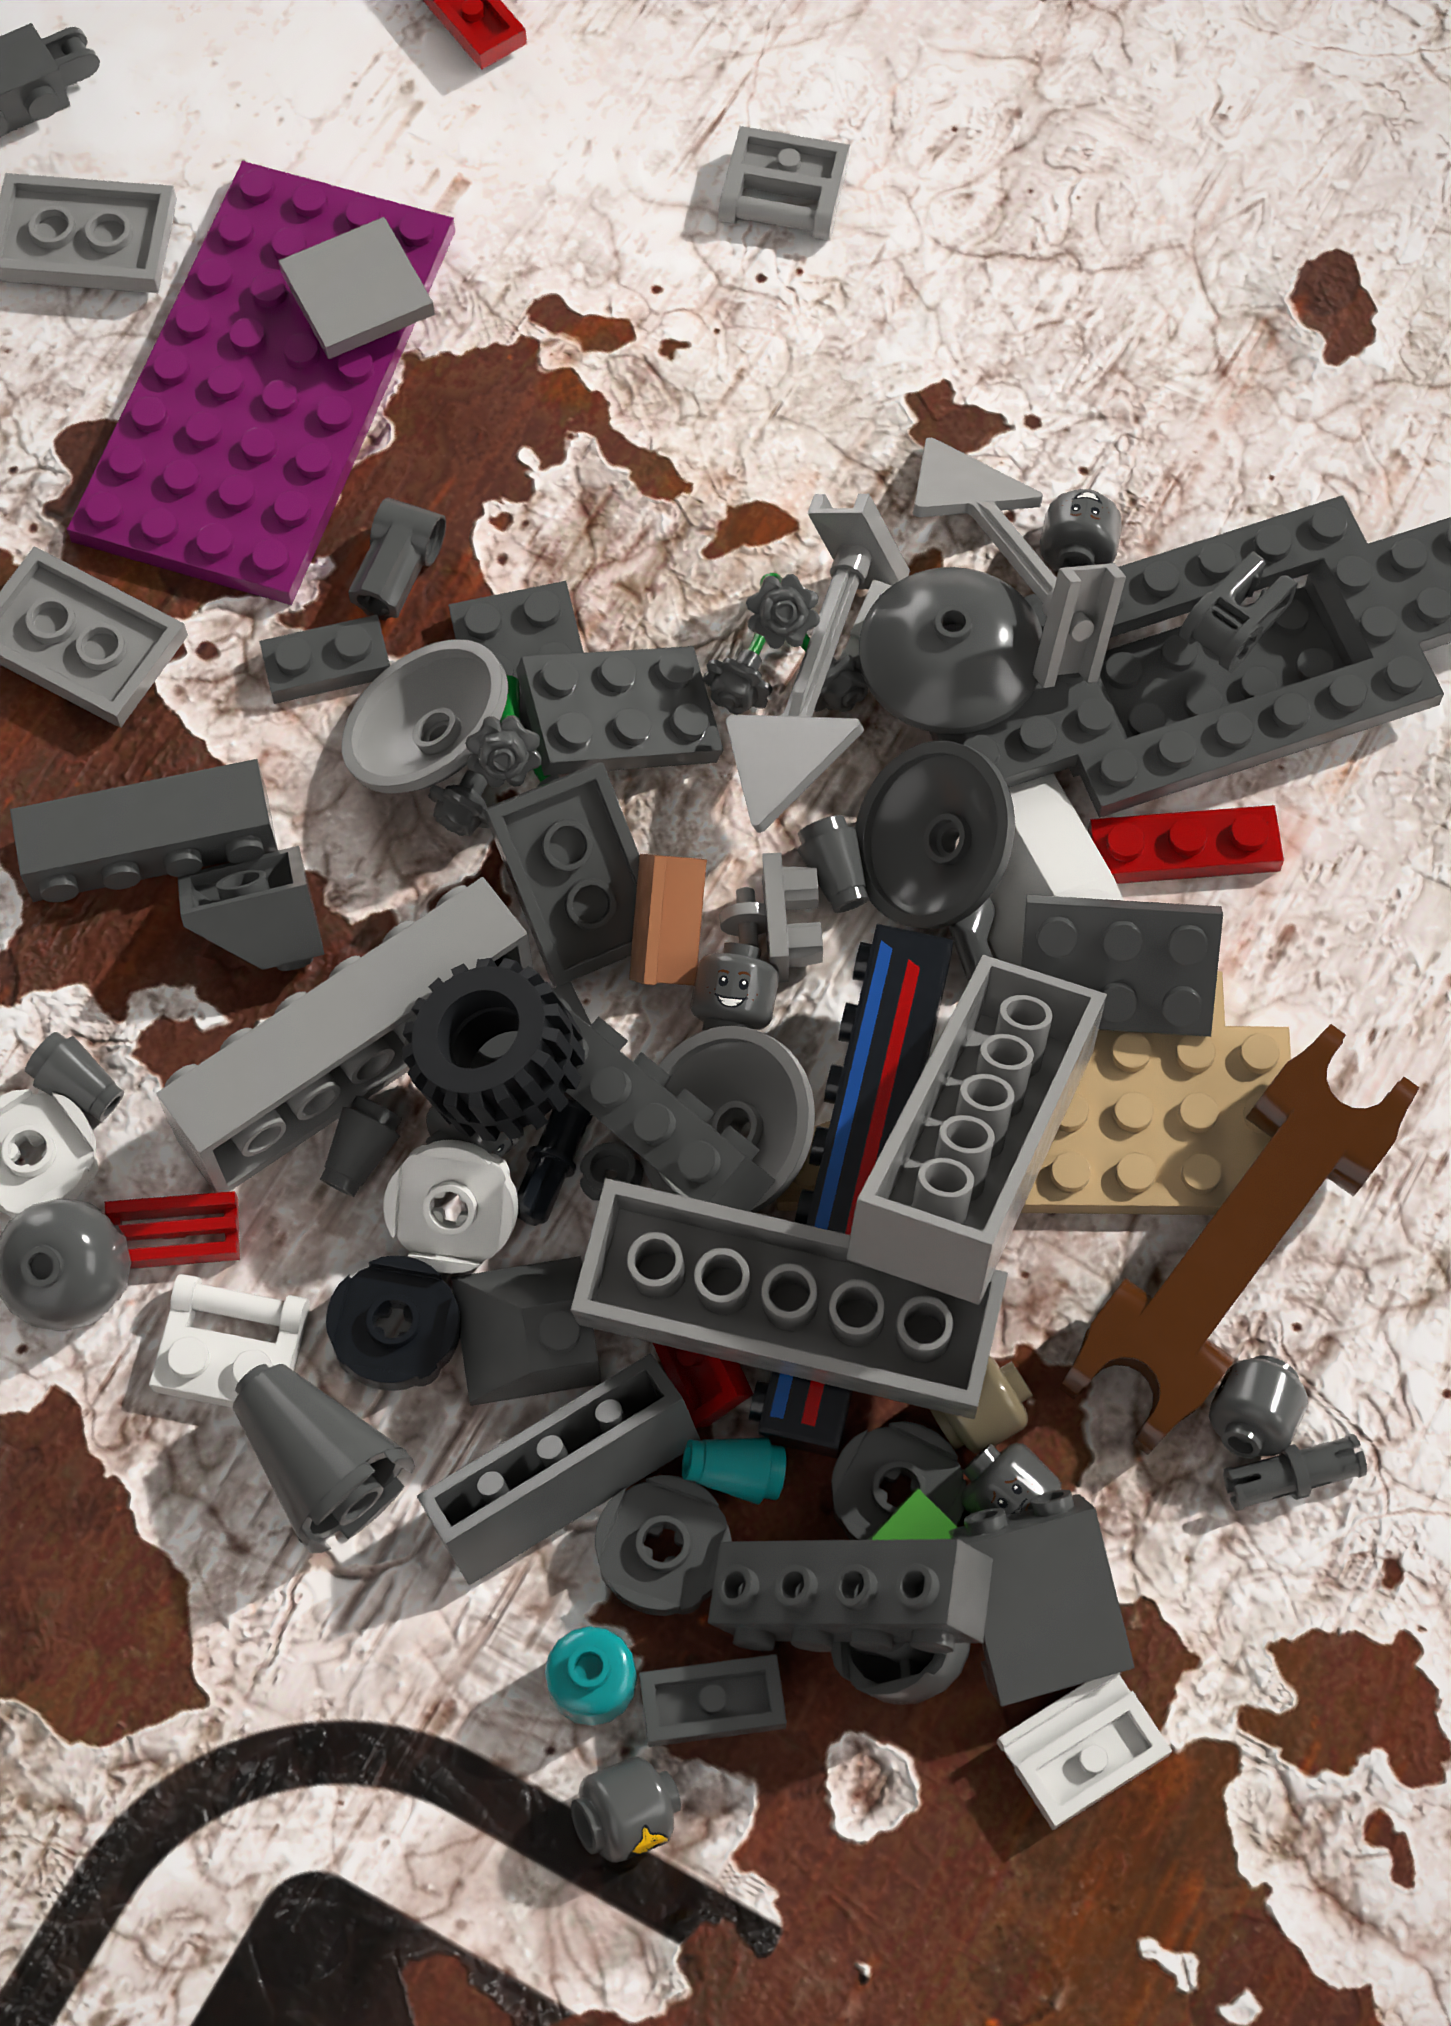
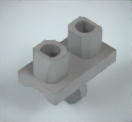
[719,853,823,982]

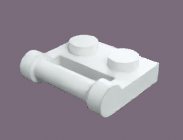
[149,1274,310,1408]

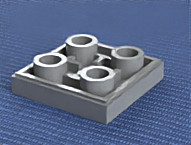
[278,217,435,359]

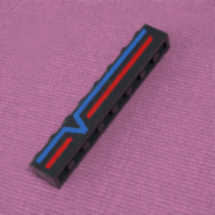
[749,924,953,1459]

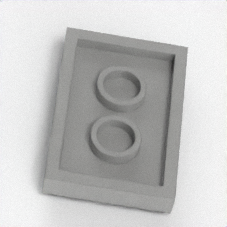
[0,173,177,293]
[0,546,188,728]

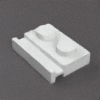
[997,1672,1172,1830]

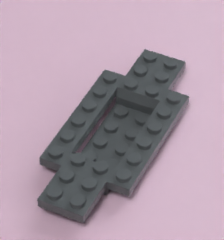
[929,495,1451,818]

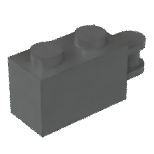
[0,22,100,138]

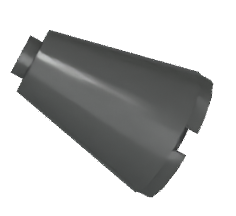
[233,1364,415,1553]

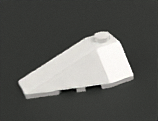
[988,773,1124,966]

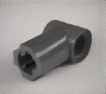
[348,497,446,621]

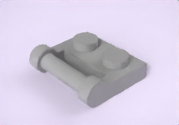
[718,126,850,240]

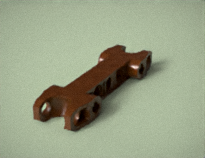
[1059,1024,1420,1455]

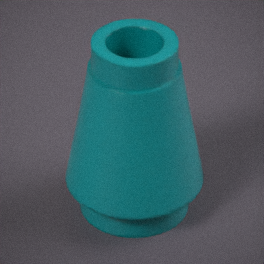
[682,1437,786,1505]

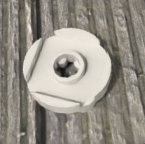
[0,1089,98,1219]
[383,1140,518,1274]

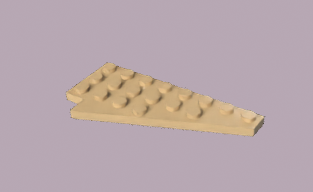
[777,971,1291,1215]

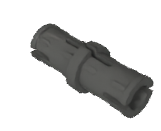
[1223,1434,1367,1511]

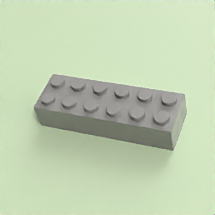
[156,877,533,1193]
[846,955,1107,1305]
[571,1178,1008,1420]

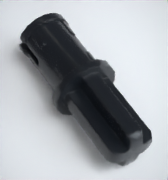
[517,1099,593,1226]

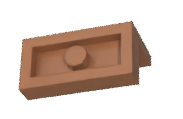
[629,853,707,986]

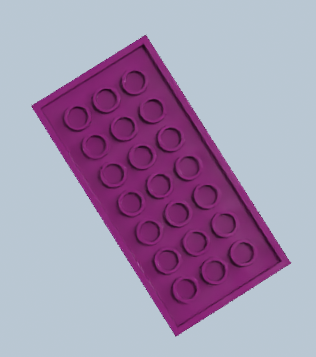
[67,161,456,605]

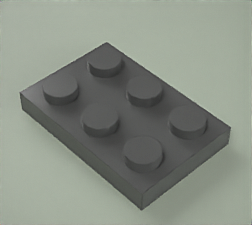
[448,581,584,751]
[516,646,724,776]
[482,762,640,987]
[1021,895,1223,1037]

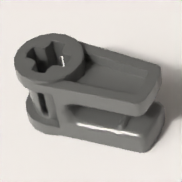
[1179,552,1298,672]

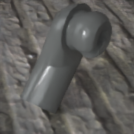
[948,897,995,981]

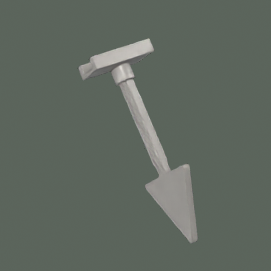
[913,438,1126,688]
[726,494,910,833]

